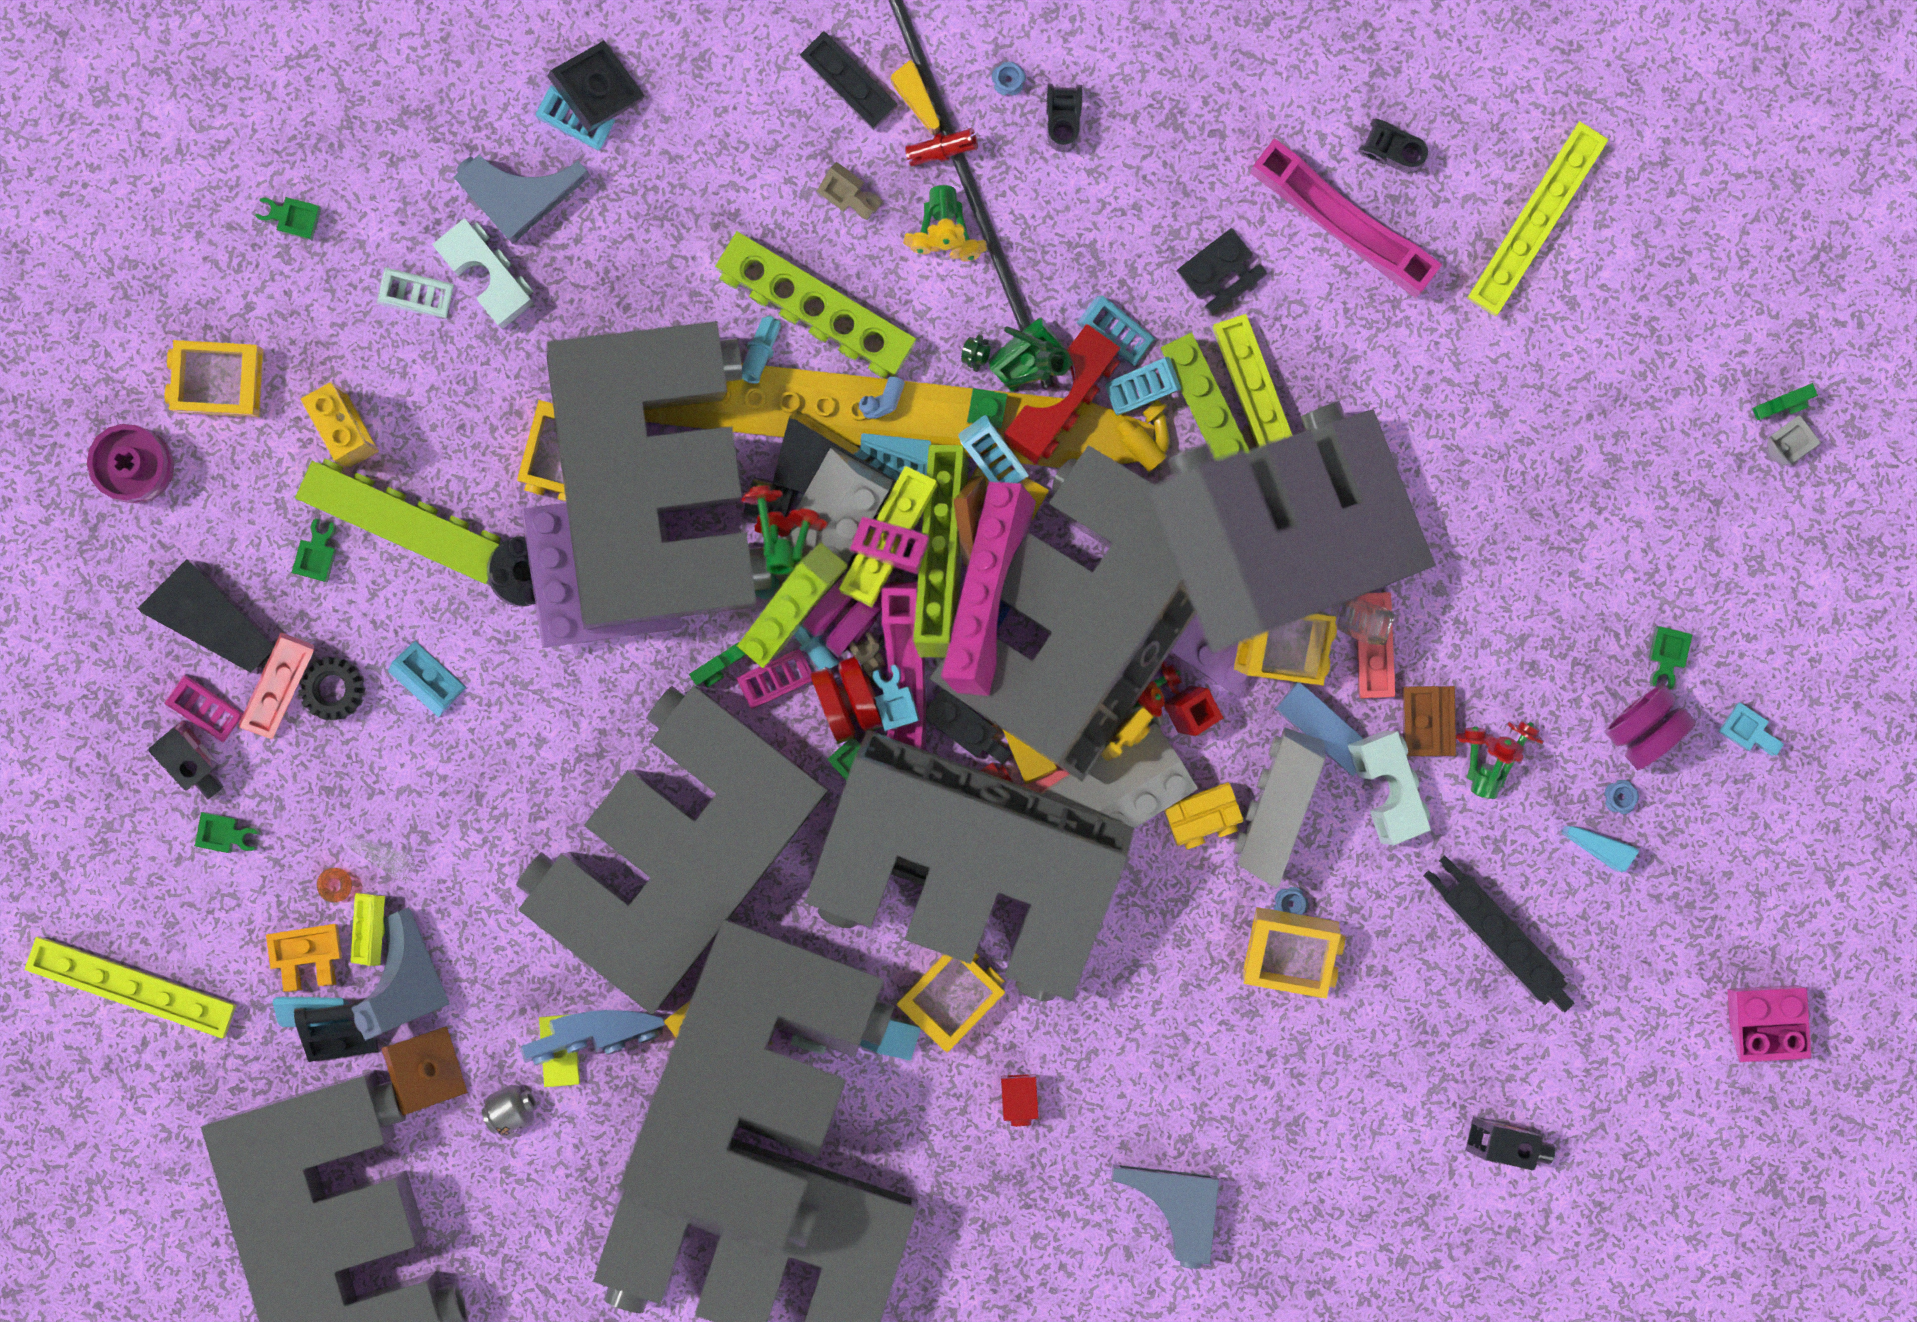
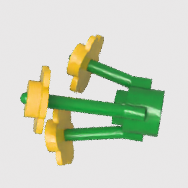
[903,185,987,262]

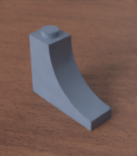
[453,154,590,244]
[352,907,450,1040]
[1111,1164,1219,1269]

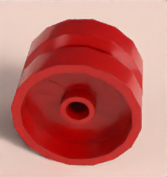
[810,656,884,744]

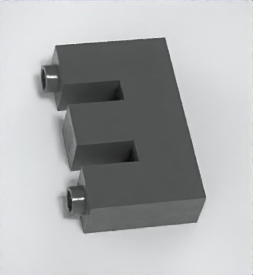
[546,321,771,630]
[1147,401,1436,653]
[930,445,1196,782]
[516,686,830,1015]
[804,730,1134,1001]
[617,919,895,1258]
[200,1070,468,1322]
[593,1138,918,1322]

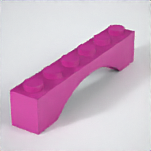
[1250,138,1442,299]
[941,482,1036,696]
[881,582,926,751]

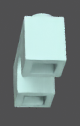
[432,218,534,329]
[1348,730,1431,845]

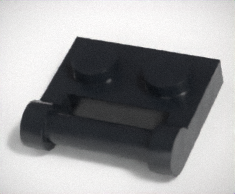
[294,998,378,1062]

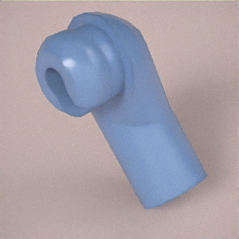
[859,377,905,419]

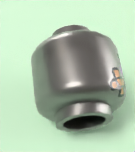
[482,1085,537,1137]

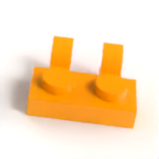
[266,924,342,992]

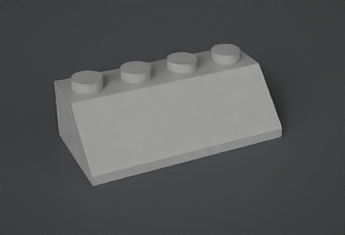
[774,446,893,600]
[1040,721,1198,829]
[1234,727,1326,888]

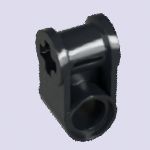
[1046,83,1082,153]
[1358,118,1428,174]

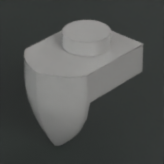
[1767,415,1822,465]

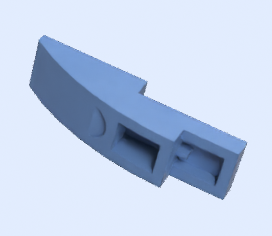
[520,1010,665,1066]

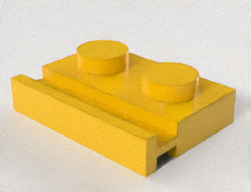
[1101,707,1153,761]

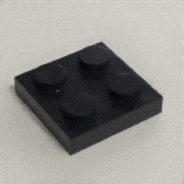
[547,40,645,132]

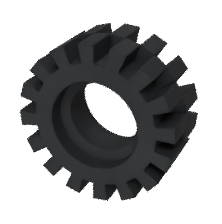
[298,657,366,720]

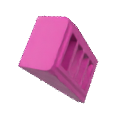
[850,516,930,574]
[736,648,812,710]
[164,674,243,743]

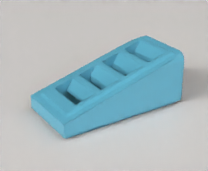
[535,85,615,151]
[1076,295,1155,366]
[1105,356,1181,415]
[958,415,1029,483]
[860,433,931,475]
[1561,826,1639,872]

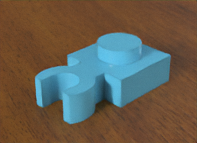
[873,665,920,731]

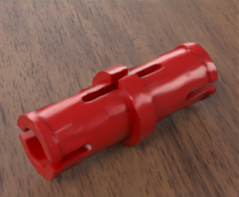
[905,128,978,167]

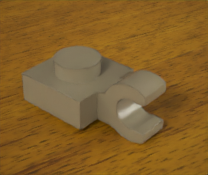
[816,162,882,220]
[849,632,886,688]

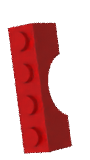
[1003,324,1121,465]

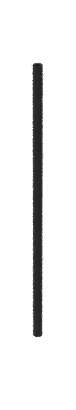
[888,0,1056,390]

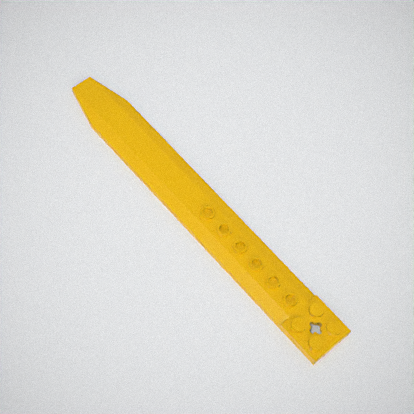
[643,363,1154,468]

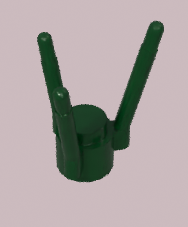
[1004,326,1073,387]

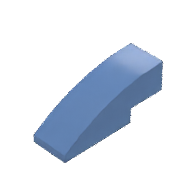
[1274,682,1363,776]

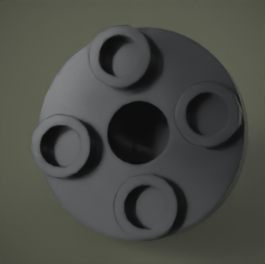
[487,536,536,607]

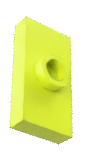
[351,893,385,966]
[539,1014,580,1087]

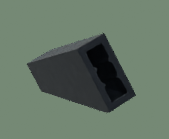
[772,410,901,513]
[137,559,276,674]

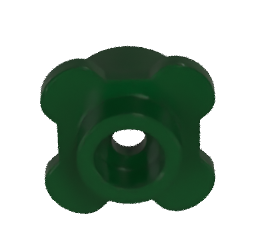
[961,335,990,372]

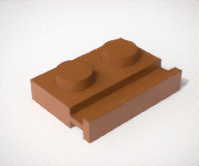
[1402,686,1456,756]

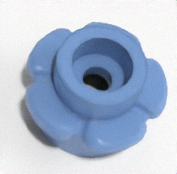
[991,62,1026,96]
[1604,780,1639,814]
[1274,887,1308,915]

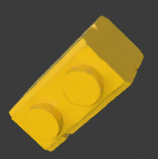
[1163,782,1244,850]

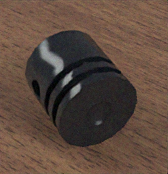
[743,477,795,520]

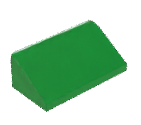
[988,317,1065,392]

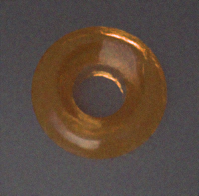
[317,867,352,902]

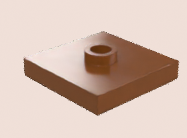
[953,476,987,566]
[381,1026,468,1116]

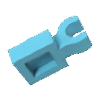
[1718,702,1784,756]

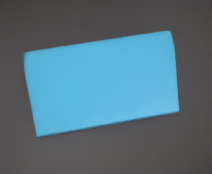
[388,641,466,718]
[273,997,349,1027]

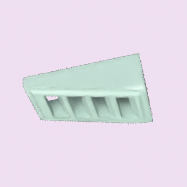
[376,267,454,318]

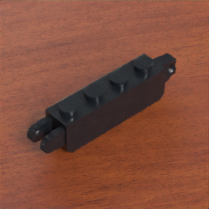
[1423,855,1575,1013]

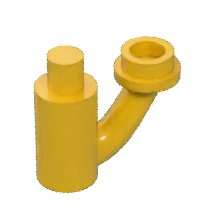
[1116,400,1169,472]

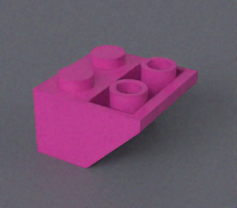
[1727,985,1811,1062]

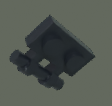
[1176,227,1267,317]

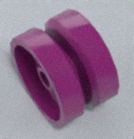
[86,424,175,504]
[802,572,882,658]
[1604,683,1697,771]

